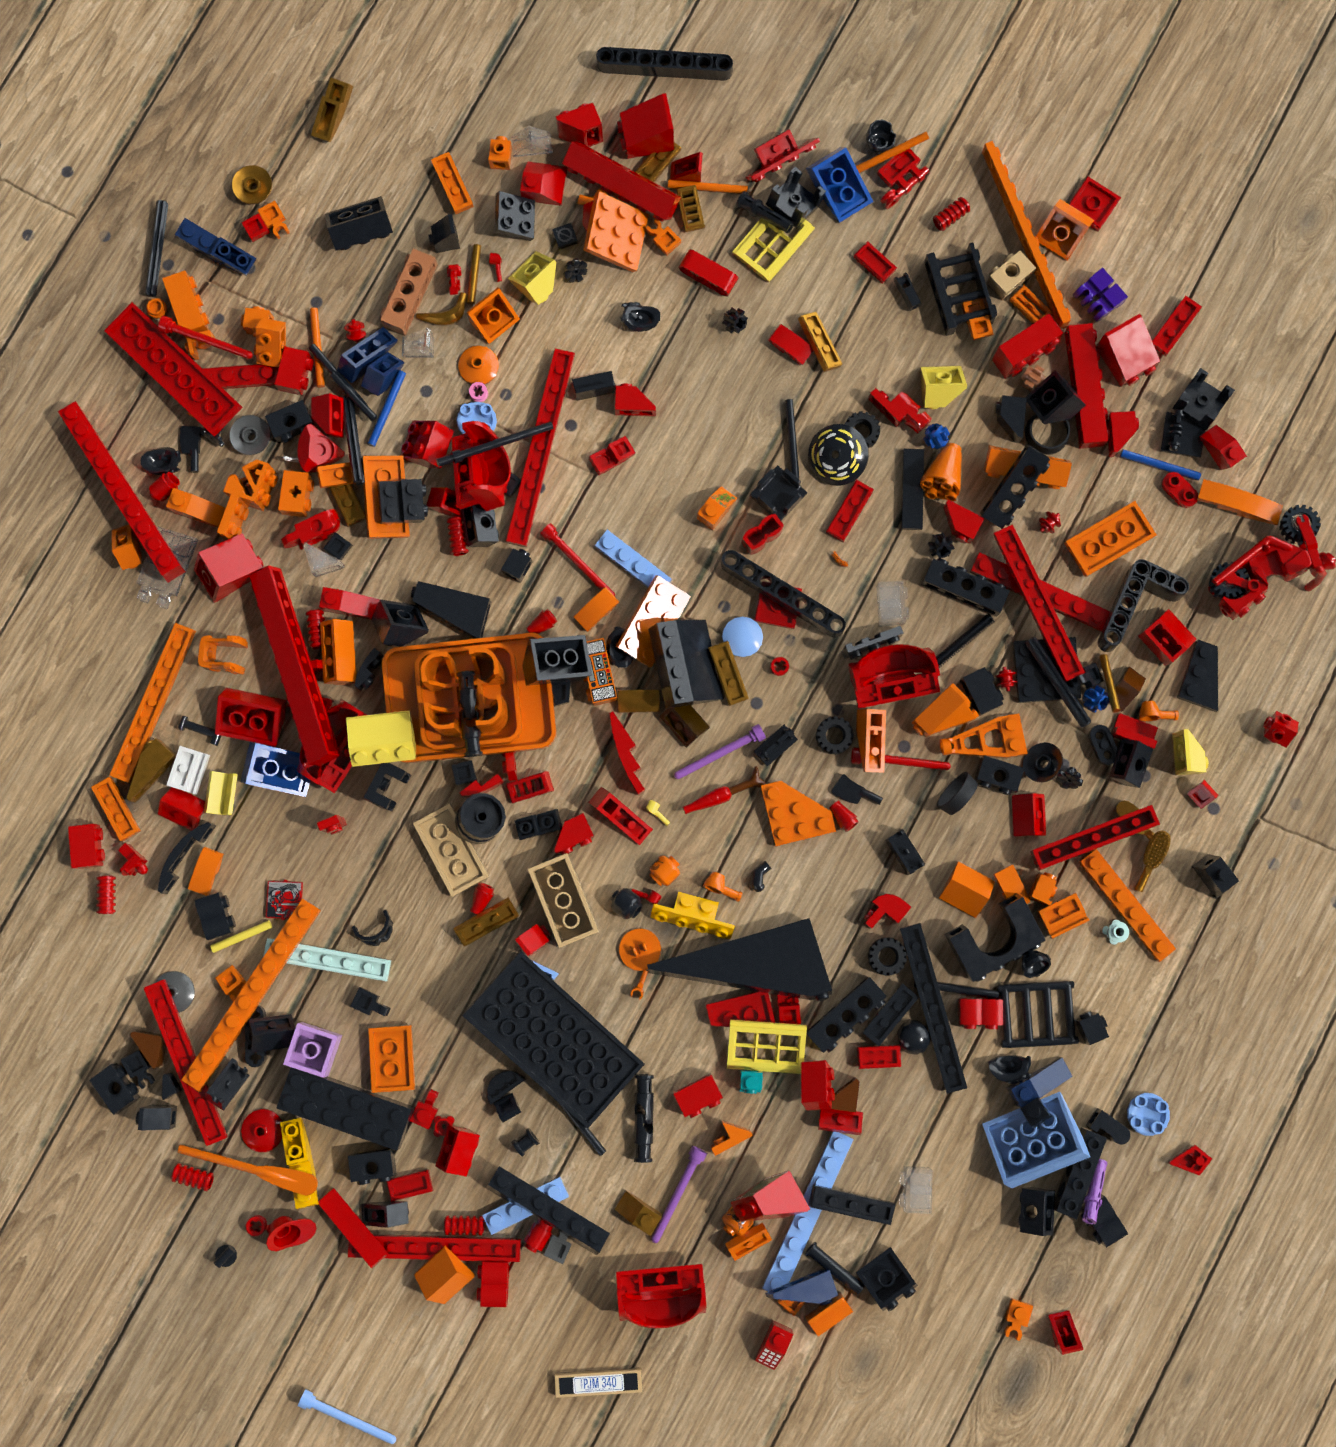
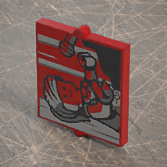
[266,880,303,921]

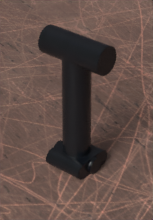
[178,716,221,746]

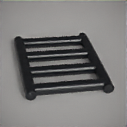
[997,981,1079,1048]

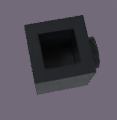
[1075,1010,1109,1045]

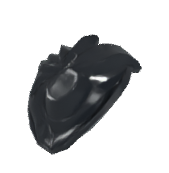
[620,302,660,332]
[140,447,181,475]
[606,627,633,668]
[988,1055,1032,1084]

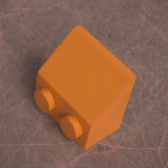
[1036,199,1094,261]

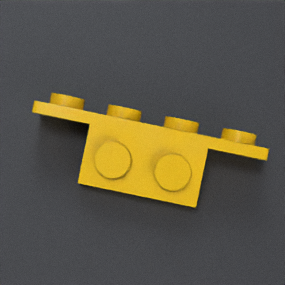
[650,892,735,939]

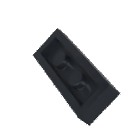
[862,983,919,1046]

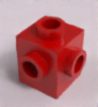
[1263,711,1299,748]

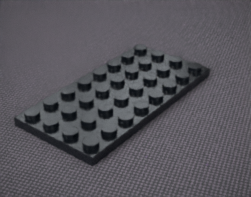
[462,950,645,1128]

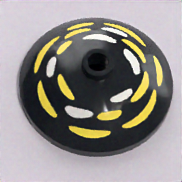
[808,424,869,486]

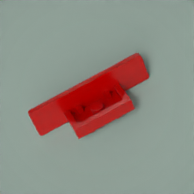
[746,129,820,182]

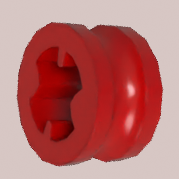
[880,189,901,209]
[770,657,789,676]
[246,1215,267,1236]

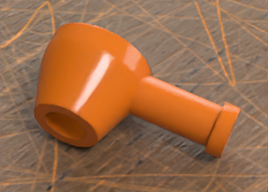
[1139,701,1179,722]
[703,872,742,902]

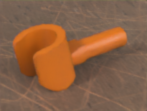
[631,970,648,1000]

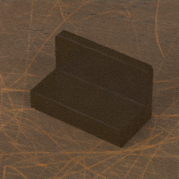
[660,705,710,748]

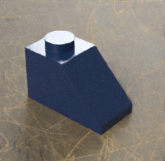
[361,352,405,396]

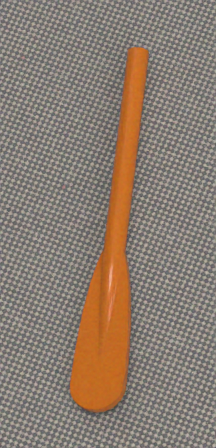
[178,1145,318,1196]

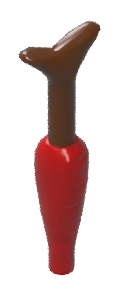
[682,766,766,814]

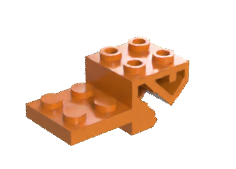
[217,459,278,540]

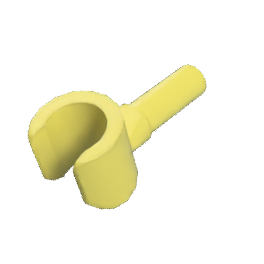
[646,800,670,826]

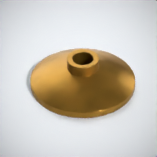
[232,165,272,204]

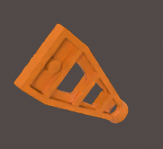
[940,713,1028,758]

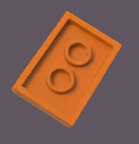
[368,1025,415,1093]

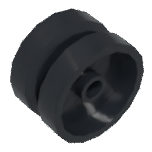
[455,793,506,844]

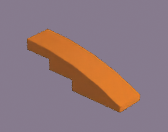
[1197,479,1283,525]

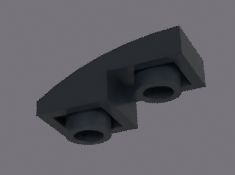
[354,648,384,691]
[514,809,562,840]

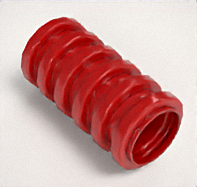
[933,197,970,231]
[447,516,469,556]
[306,609,325,649]
[96,876,116,914]
[171,1163,214,1192]
[444,1215,484,1236]

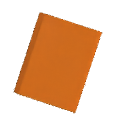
[467,287,520,344]
[939,861,995,918]
[414,1246,475,1304]

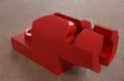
[868,388,932,434]

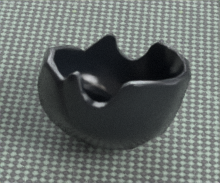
[866,119,896,154]
[897,1020,930,1055]

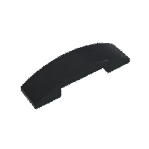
[158,822,216,894]

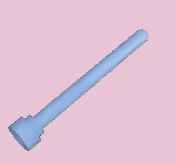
[298,1389,396,1444]

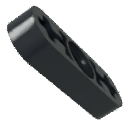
[245,1005,267,1067]

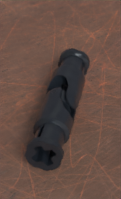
[456,671,483,757]
[634,1074,654,1163]

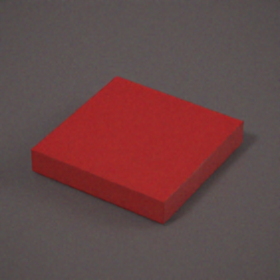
[1069,176,1121,231]
[754,581,802,629]

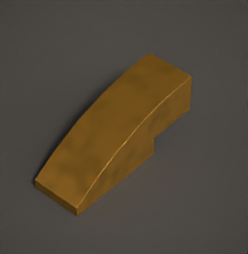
[311,77,353,142]

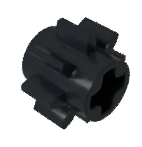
[722,307,748,334]
[928,532,955,558]

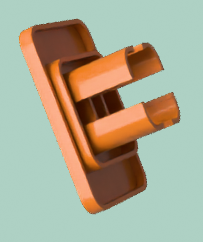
[382,633,557,763]

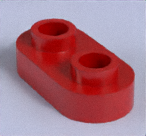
[1161,472,1198,508]

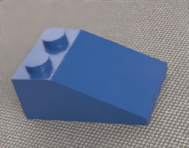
[806,147,873,223]
[240,742,310,797]

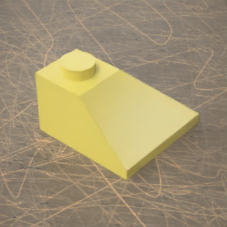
[508,251,556,305]
[920,366,967,409]
[1172,729,1209,775]

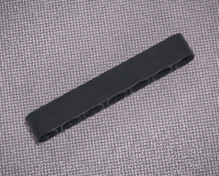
[596,47,733,81]
[721,550,846,638]

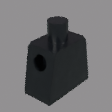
[1191,854,1239,899]

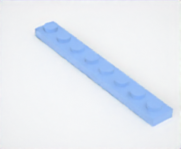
[762,1132,854,1292]

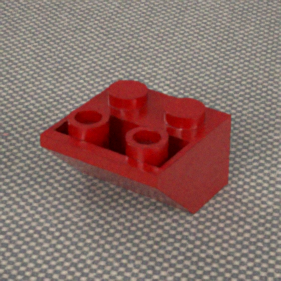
[555,103,603,147]
[400,420,454,469]
[1138,609,1197,667]

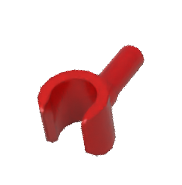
[489,253,502,282]
[632,889,662,904]

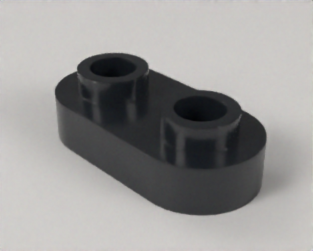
[1088,725,1118,765]

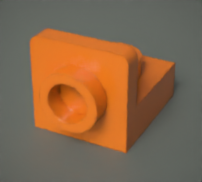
[185,330,215,360]

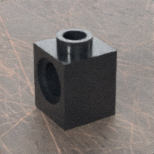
[501,548,533,583]

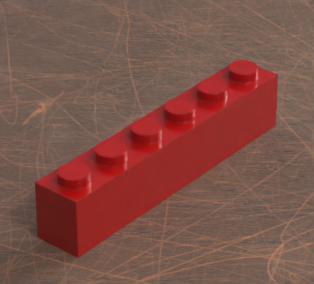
[562,141,681,222]
[1064,323,1110,449]
[1030,805,1160,871]

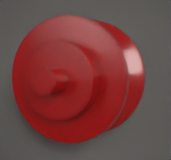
[344,319,366,343]
[1039,511,1061,534]
[995,667,1017,692]

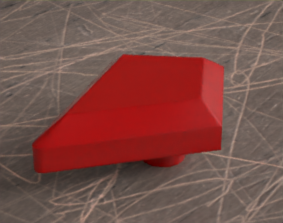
[1168,1145,1212,1176]

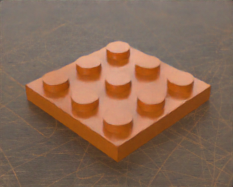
[583,191,649,272]

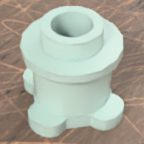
[1102,920,1129,945]

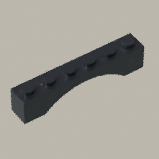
[487,1166,610,1255]

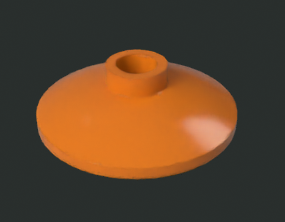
[458,346,499,384]

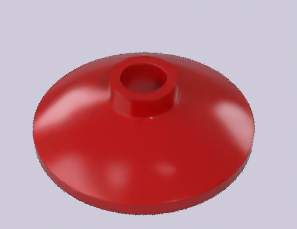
[241,1109,282,1152]

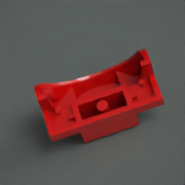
[452,421,511,512]
[848,644,940,709]
[296,699,367,794]
[616,1264,707,1328]

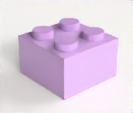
[283,1022,342,1078]

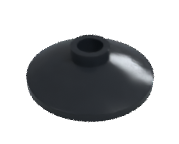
[1023,742,1063,783]

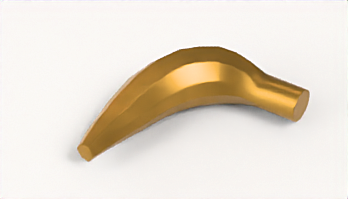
[416,292,468,326]

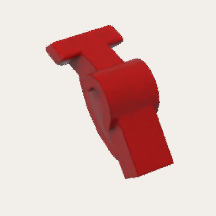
[447,264,462,295]

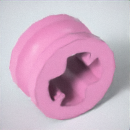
[469,382,488,402]

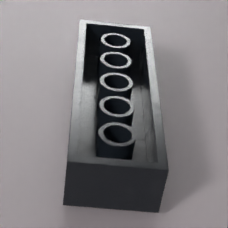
[276,1067,415,1151]

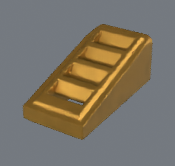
[676,185,705,232]

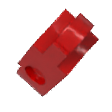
[281,509,340,550]

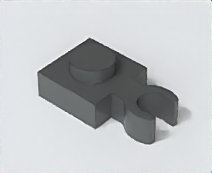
[543,1231,572,1264]

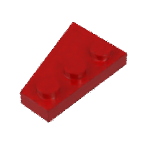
[706,992,775,1027]

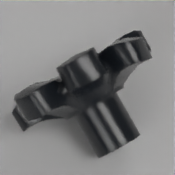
[563,258,588,283]
[200,427,225,447]
[1056,767,1083,789]

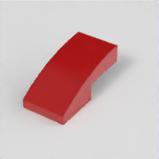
[768,324,813,365]
[589,436,636,476]
[460,774,504,798]
[777,995,801,1025]

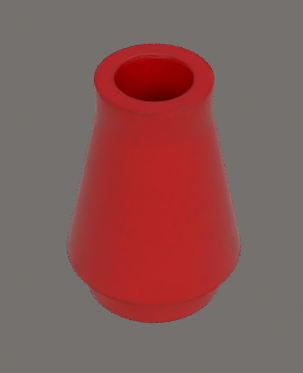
[526,609,558,634]
[830,800,859,832]
[470,882,494,914]

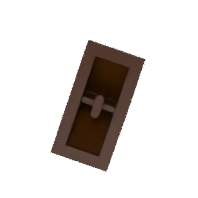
[1108,667,1146,712]
[130,1031,166,1069]
[832,1077,860,1112]

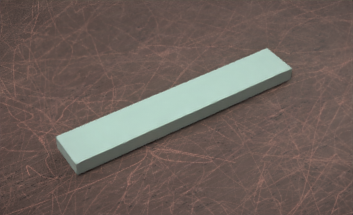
[263,938,392,981]

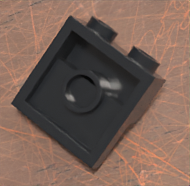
[377,479,428,524]
[856,1247,918,1312]

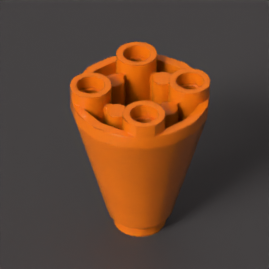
[920,443,962,502]

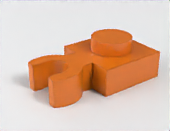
[258,200,290,239]
[646,219,681,256]
[1004,1298,1033,1341]

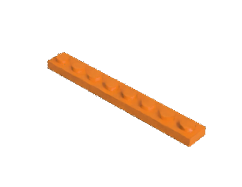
[109,623,196,784]

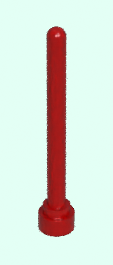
[158,315,253,359]
[540,523,615,596]
[851,747,951,770]

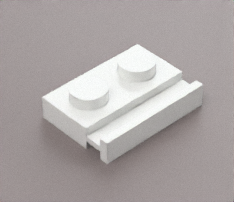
[166,746,210,795]

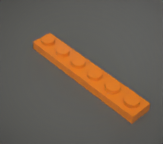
[1079,849,1176,962]

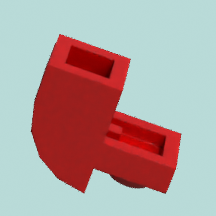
[863,894,912,929]

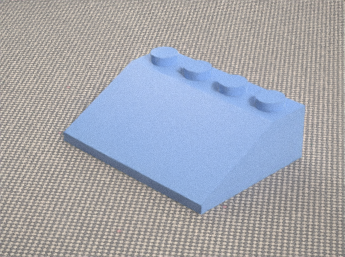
[982,1092,1090,1188]

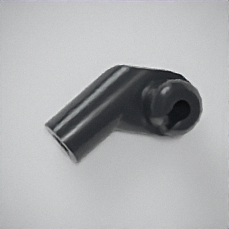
[750,861,772,892]

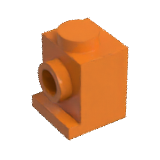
[488,136,512,170]
[1028,872,1057,906]

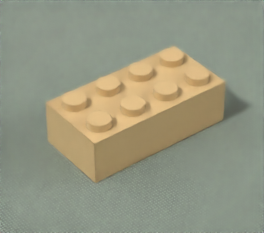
[528,853,599,948]

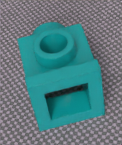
[740,1070,763,1094]

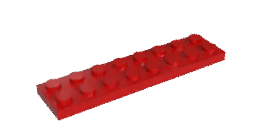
[104,302,243,437]

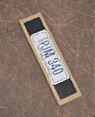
[555,1368,643,1398]

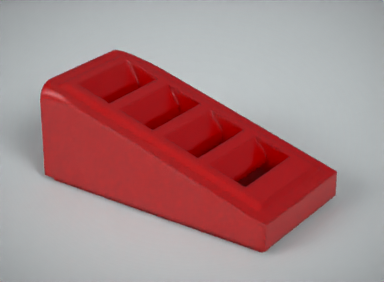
[506,771,554,804]

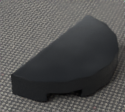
[487,1071,526,1105]

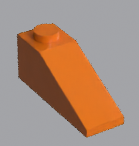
[166,488,226,528]
[856,709,886,773]

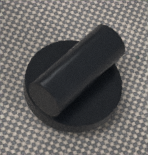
[214,1244,237,1268]

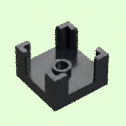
[766,167,826,229]
[1172,368,1235,430]
[364,763,412,812]

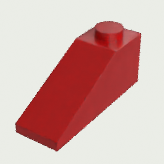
[319,587,380,620]
[588,787,653,845]

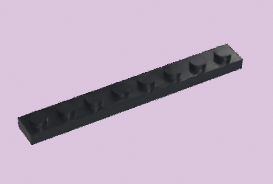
[900,923,967,1094]

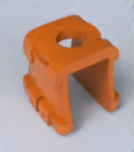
[198,635,248,675]

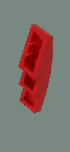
[609,711,645,796]

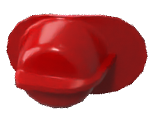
[266,1216,317,1251]

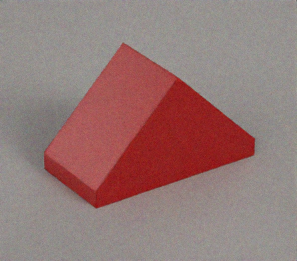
[670,152,703,182]
[1048,1310,1083,1355]

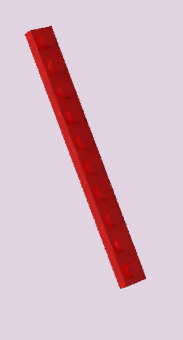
[506,348,575,547]

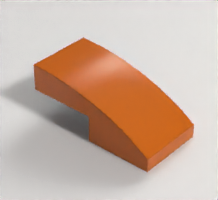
[962,298,994,340]
[574,587,620,632]
[188,847,224,896]
[993,865,1030,904]
[215,965,246,1002]

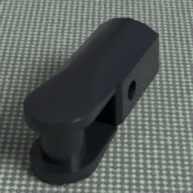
[894,272,922,311]

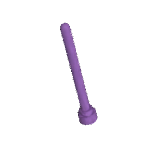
[674,724,766,779]
[651,1146,707,1243]

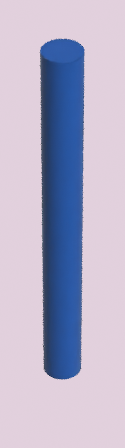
[367,370,406,447]
[1120,449,1201,481]

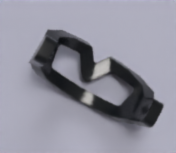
[352,909,393,946]

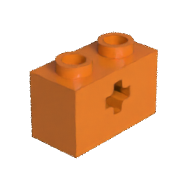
[278,470,314,517]

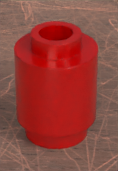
[149,472,180,501]
[523,1219,553,1253]

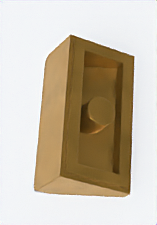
[618,690,660,713]

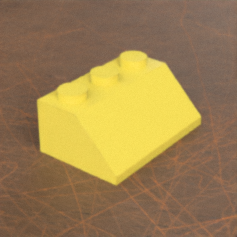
[346,710,416,767]

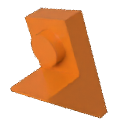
[711,1121,753,1156]

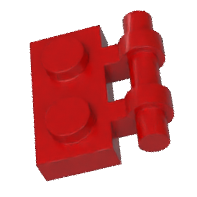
[877,149,929,197]

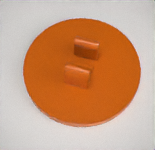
[619,929,661,971]

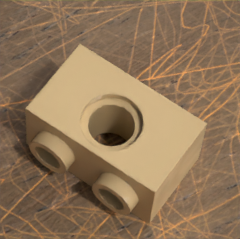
[987,251,1036,300]

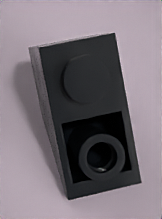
[136,1104,177,1131]

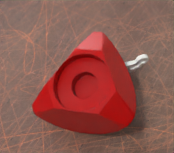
[283,424,344,473]

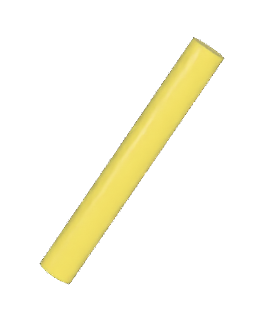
[210,920,272,953]

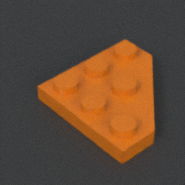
[760,781,836,846]

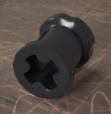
[511,1128,540,1156]

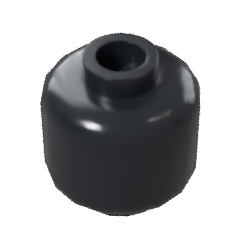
[611,888,643,919]

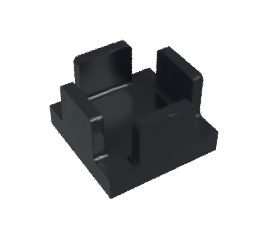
[750,465,808,521]

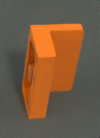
[805,1292,853,1337]

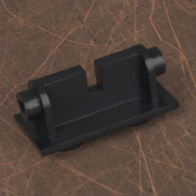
[753,724,798,767]

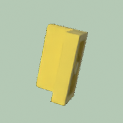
[204,771,237,815]

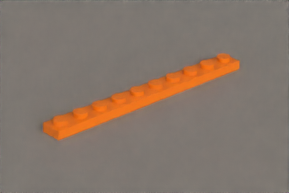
[982,141,1071,329]
[182,898,321,1092]

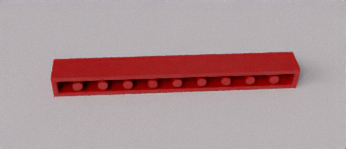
[58,401,186,583]
[249,565,340,766]

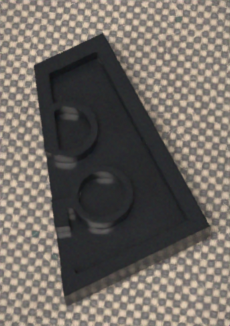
[1177,640,1218,712]

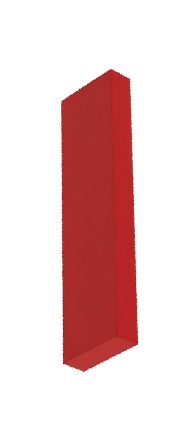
[318,1188,389,1269]

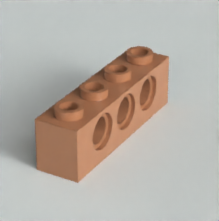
[380,248,438,336]

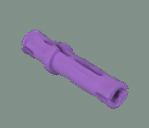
[1082,1159,1107,1224]

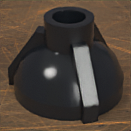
[1021,950,1051,978]

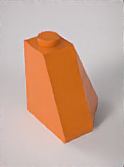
[912,683,979,737]

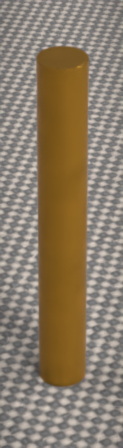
[467,244,481,305]
[1099,654,1120,713]

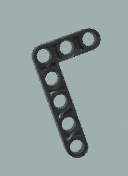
[1097,559,1189,652]

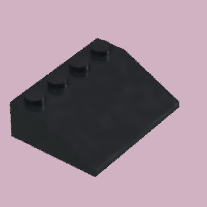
[648,620,723,709]

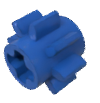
[923,423,950,449]
[1083,686,1109,713]

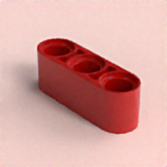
[678,249,738,296]

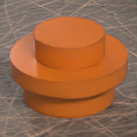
[146,298,167,319]

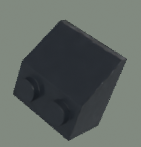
[1025,370,1086,425]
[371,599,429,647]

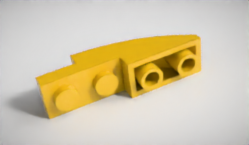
[280,1118,319,1209]

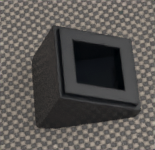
[162,1073,182,1100]

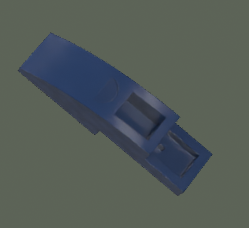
[175,218,257,276]

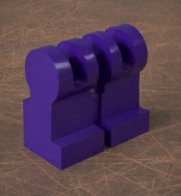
[1073,267,1128,323]

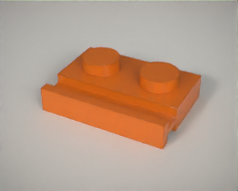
[1037,893,1090,939]

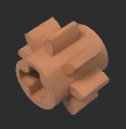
[1021,364,1046,391]

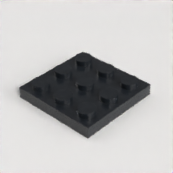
[1013,637,1081,703]

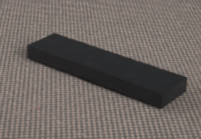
[901,448,924,530]
[808,1184,896,1225]

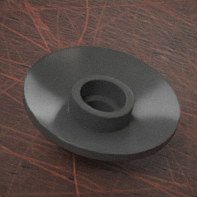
[230,415,271,455]
[155,971,195,1013]

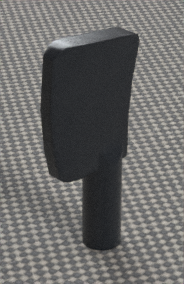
[180,426,202,473]
[832,774,883,805]

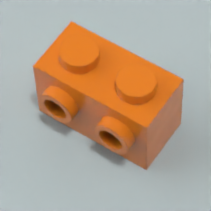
[253,318,286,368]

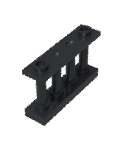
[924,242,997,336]

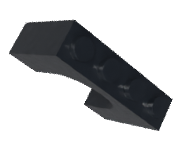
[944,893,1046,982]

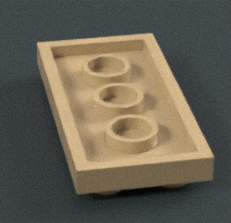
[413,803,489,897]

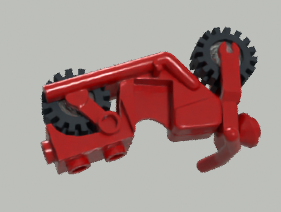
[1208,504,1336,620]

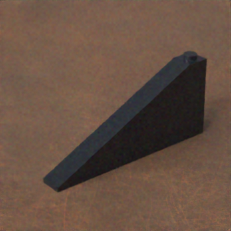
[647,918,832,1002]

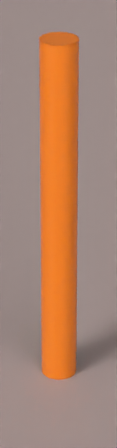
[856,131,929,173]
[668,180,748,194]
[310,308,325,388]

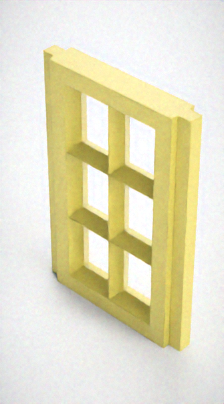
[732,208,815,282]
[727,1020,807,1074]

